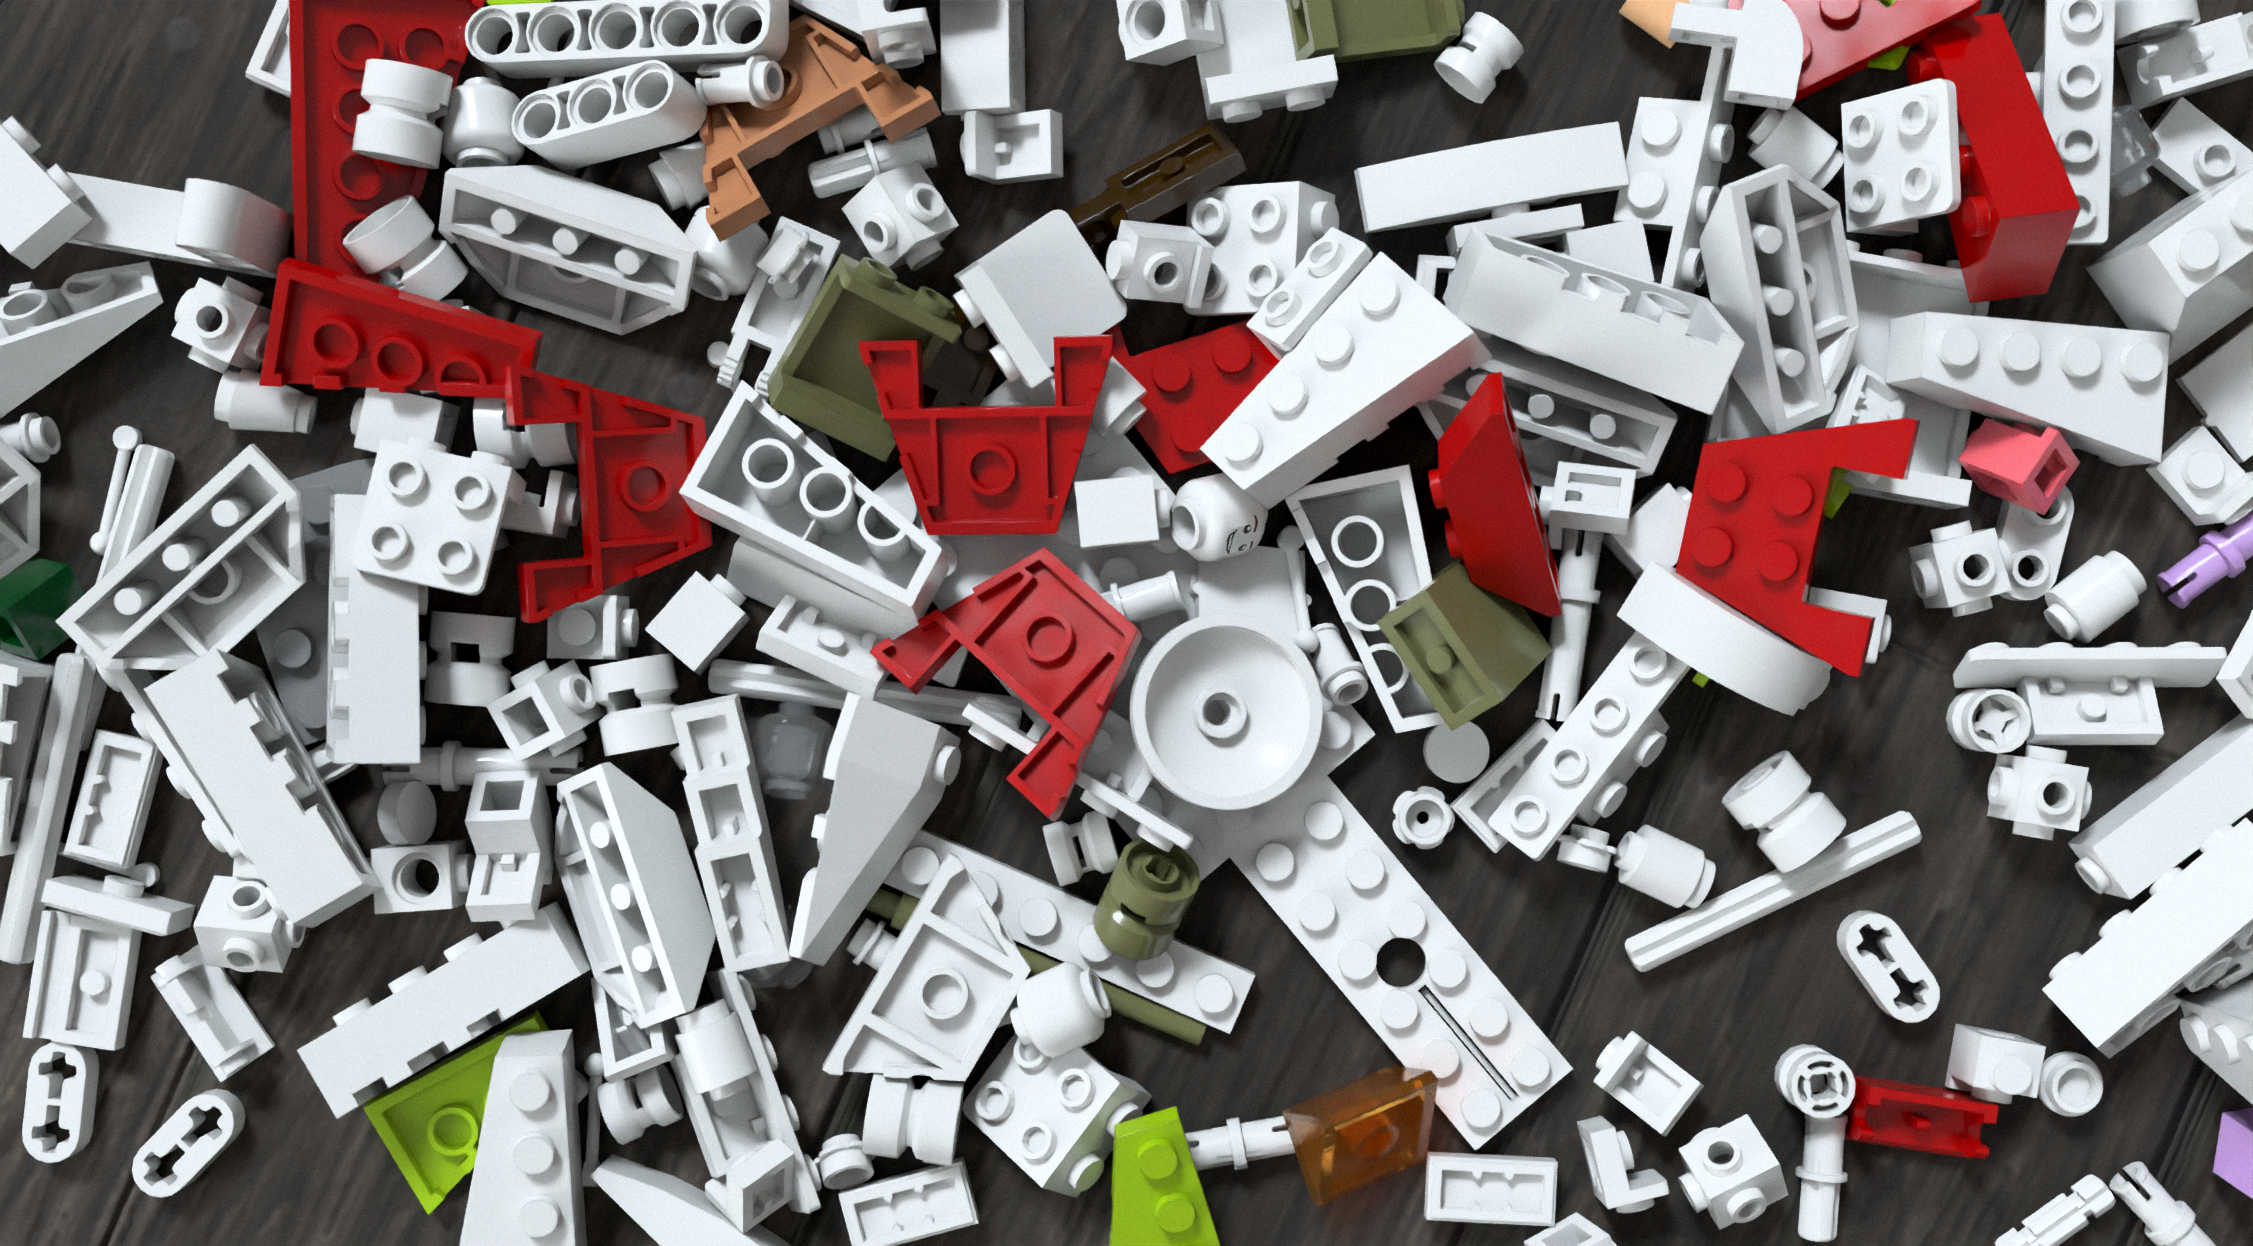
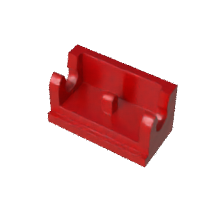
[1843,1075,1999,1159]

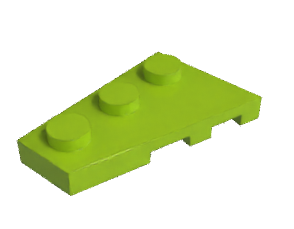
[363,1010,549,1215]
[1109,1106,1221,1246]

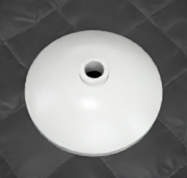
[1130,613,1323,810]

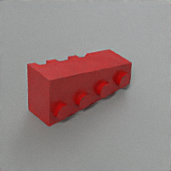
[1907,13,2081,304]

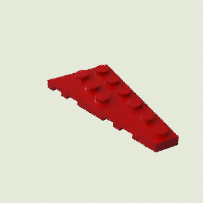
[288,0,485,283]

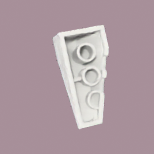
[0,261,163,418]
[788,692,961,966]

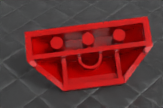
[1429,372,1562,617]

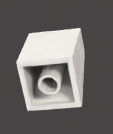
[2086,168,2253,366]

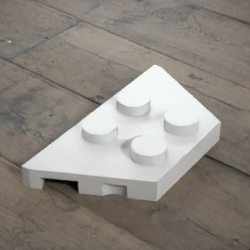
[822,850,1031,1081]

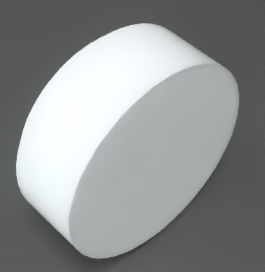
[1423,721,1490,783]
[377,781,437,846]

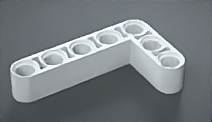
[464,0,789,79]
[47,169,293,279]

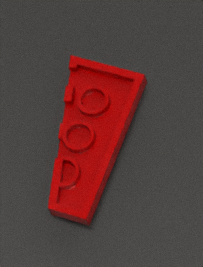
[259,257,544,399]

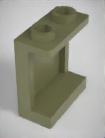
[1286,0,1465,63]
[766,253,962,462]
[1376,557,1553,731]

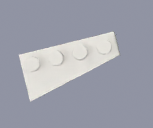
[1443,226,1745,415]
[679,380,950,623]
[2042,818,2253,1059]
[297,902,591,1119]

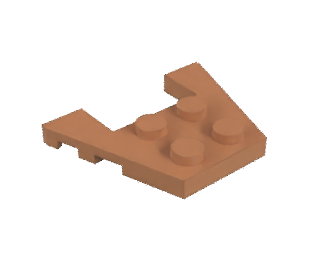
[695,14,942,242]

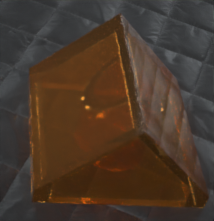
[1282,1066,1438,1207]

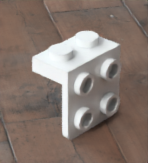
[1196,0,1338,123]
[1841,79,1961,237]
[1183,181,1339,316]
[953,209,1127,389]
[350,437,527,595]
[963,1032,1152,1198]

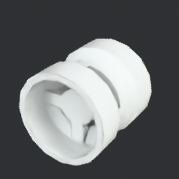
[1434,12,1524,103]
[1946,688,2032,754]
[1043,810,1119,887]
[1774,1044,1856,1119]
[597,1063,684,1145]

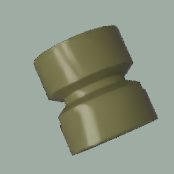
[1093,838,1201,960]

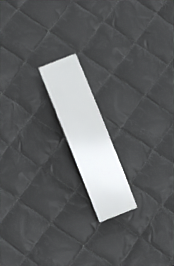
[1354,121,1630,234]
[671,693,792,974]
[590,1154,791,1246]

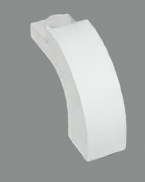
[1617,561,1833,716]

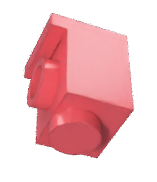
[1958,418,2080,515]

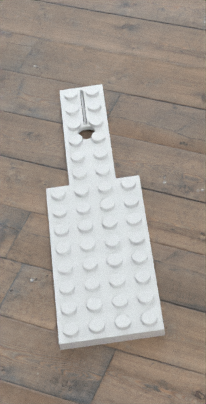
[873,366,1573,1151]

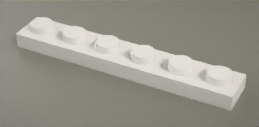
[883,828,1255,1034]

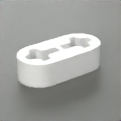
[1837,910,1940,1023]
[22,1042,99,1163]
[132,1089,246,1198]

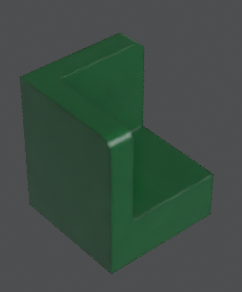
[0,557,86,661]

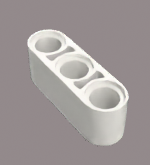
[511,60,707,170]

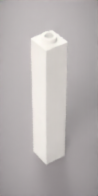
[2068,713,2253,900]

